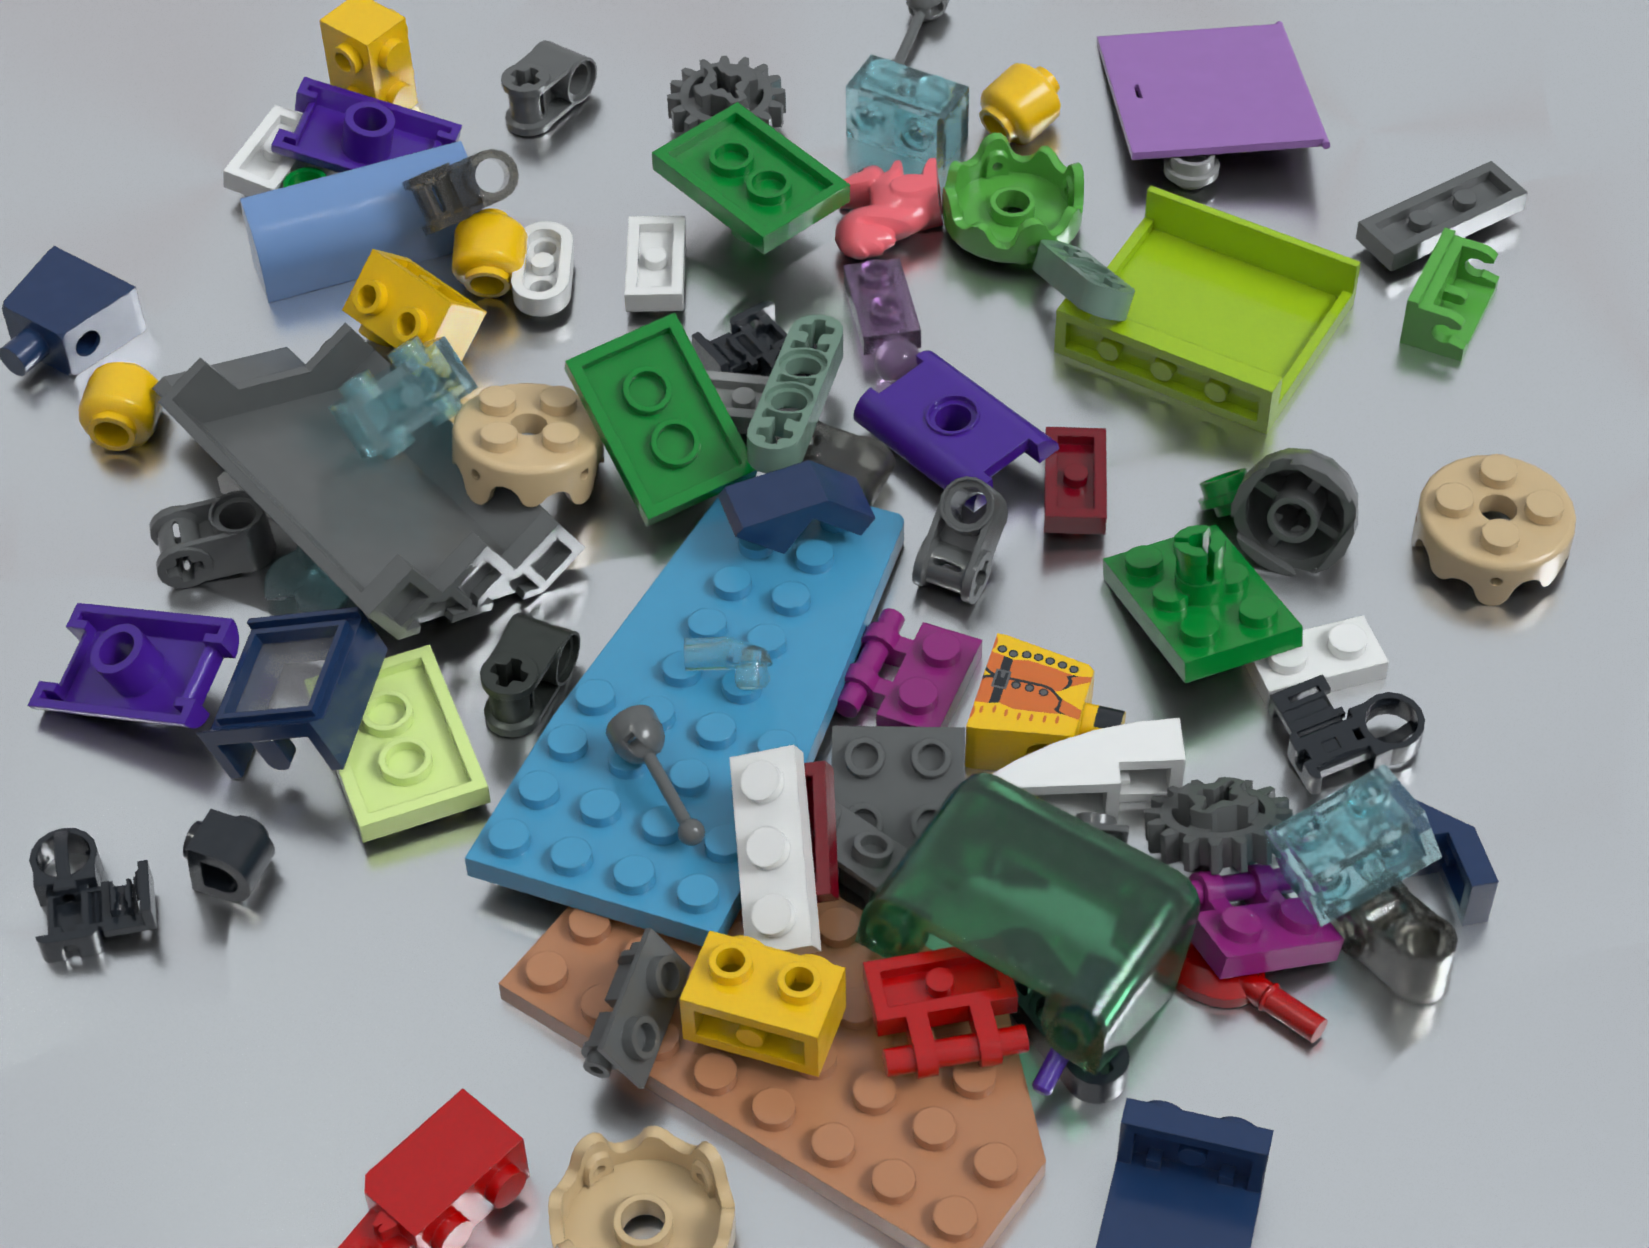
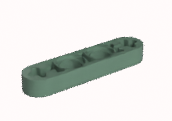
[747,314,843,473]

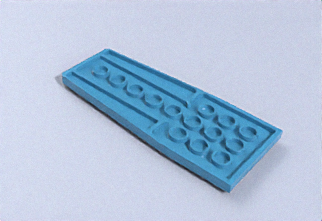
[465,497,904,946]

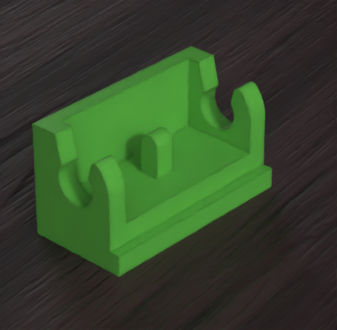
[1400,228,1499,361]

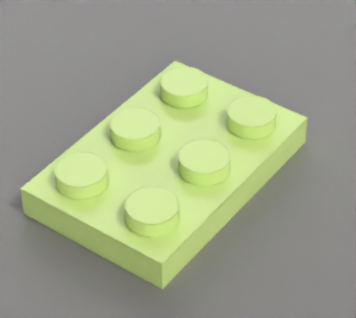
[306,644,491,843]

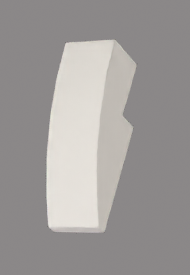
[984,718,1186,829]

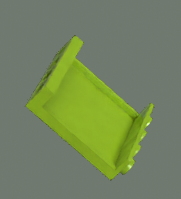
[1054,186,1361,435]

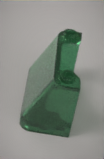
[855,772,1200,1075]

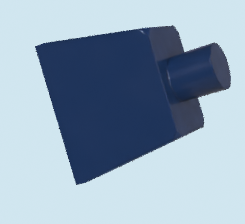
[0,246,147,376]

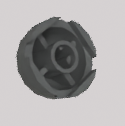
[1231,448,1359,576]

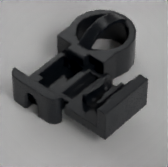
[691,301,817,376]
[1268,674,1425,794]
[29,828,157,963]

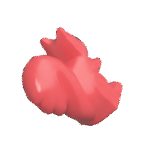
[835,158,943,260]

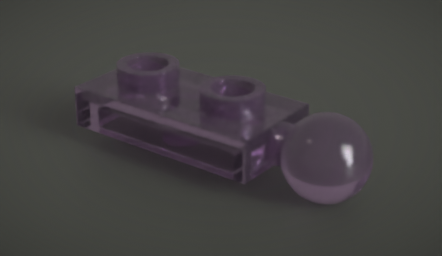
[844,258,921,384]

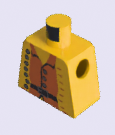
[965,633,1126,771]

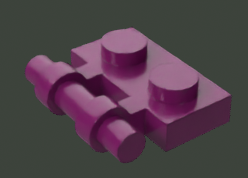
[835,608,983,727]
[1166,864,1344,979]

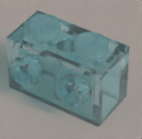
[846,54,969,170]
[328,335,478,460]
[1264,764,1442,927]

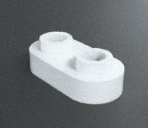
[511,221,574,317]

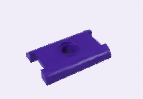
[271,77,462,173]
[853,350,1059,512]
[27,603,239,729]

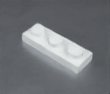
[729,745,822,955]

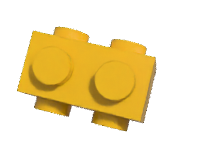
[319,0,418,109]
[342,249,487,375]
[679,930,846,1077]

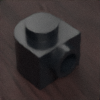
[183,809,275,902]

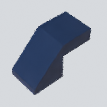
[718,460,875,554]
[1366,786,1499,926]

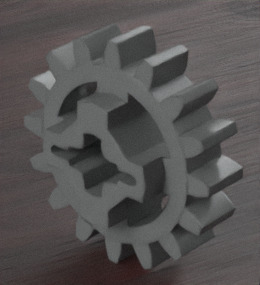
[667,56,786,133]
[1144,777,1293,875]

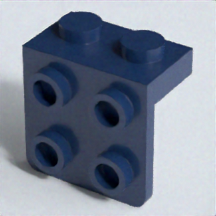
[1096,1098,1274,1248]

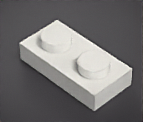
[223,104,306,196]
[624,216,686,312]
[1245,615,1389,708]

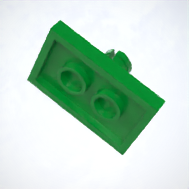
[652,102,850,254]
[564,312,758,527]
[1103,524,1303,683]

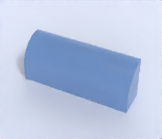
[240,141,482,303]

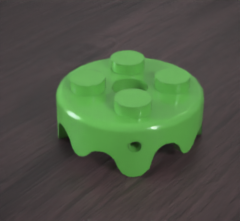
[942,133,1084,265]

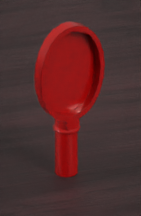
[1152,913,1328,1043]

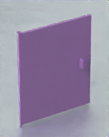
[1097,21,1330,160]

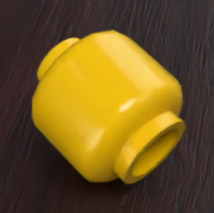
[979,63,1061,145]
[451,208,528,298]
[78,362,163,451]

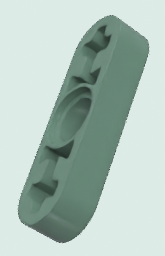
[1032,239,1135,321]

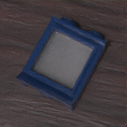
[196,607,388,779]

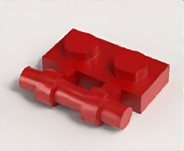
[863,938,1029,1079]

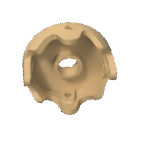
[452,383,605,507]
[1411,454,1576,606]
[548,1125,736,1248]

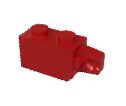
[338,1088,530,1248]

